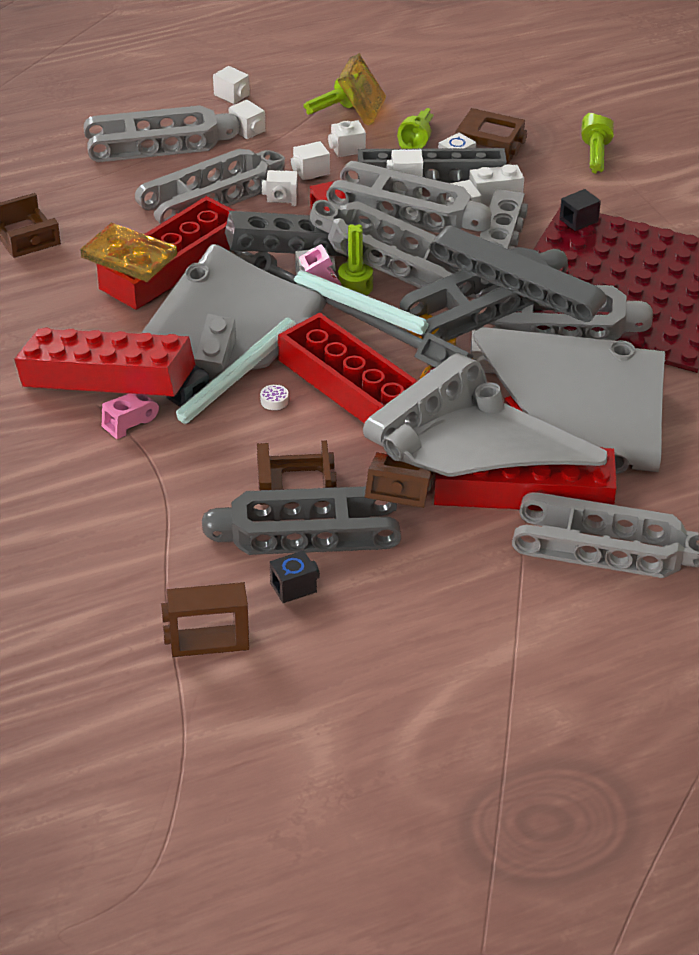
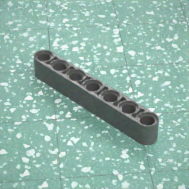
[429,225,607,322]

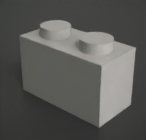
[195,314,236,380]

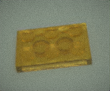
[80,223,177,282]

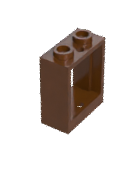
[161,582,249,657]

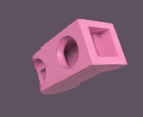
[299,244,342,286]
[101,394,159,439]

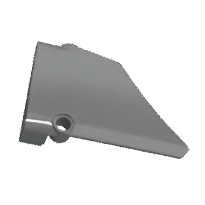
[142,244,326,370]
[473,327,665,474]
[363,353,608,477]

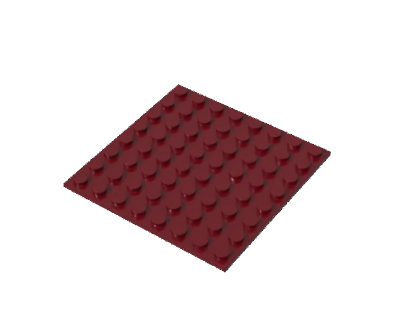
[516,206,699,373]

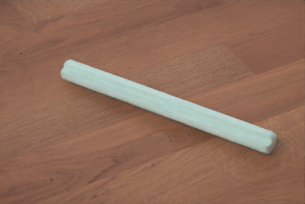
[294,270,429,335]
[176,318,296,424]

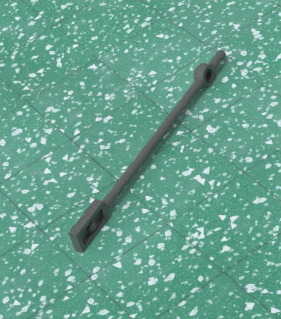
[233,250,474,368]

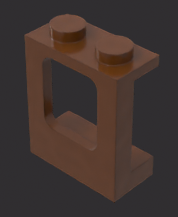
[455,108,527,164]
[0,193,61,258]
[257,440,337,505]
[364,452,433,508]

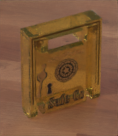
[337,53,386,125]

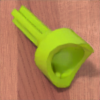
[304,72,363,115]
[397,108,434,149]
[581,113,614,174]
[338,224,373,295]

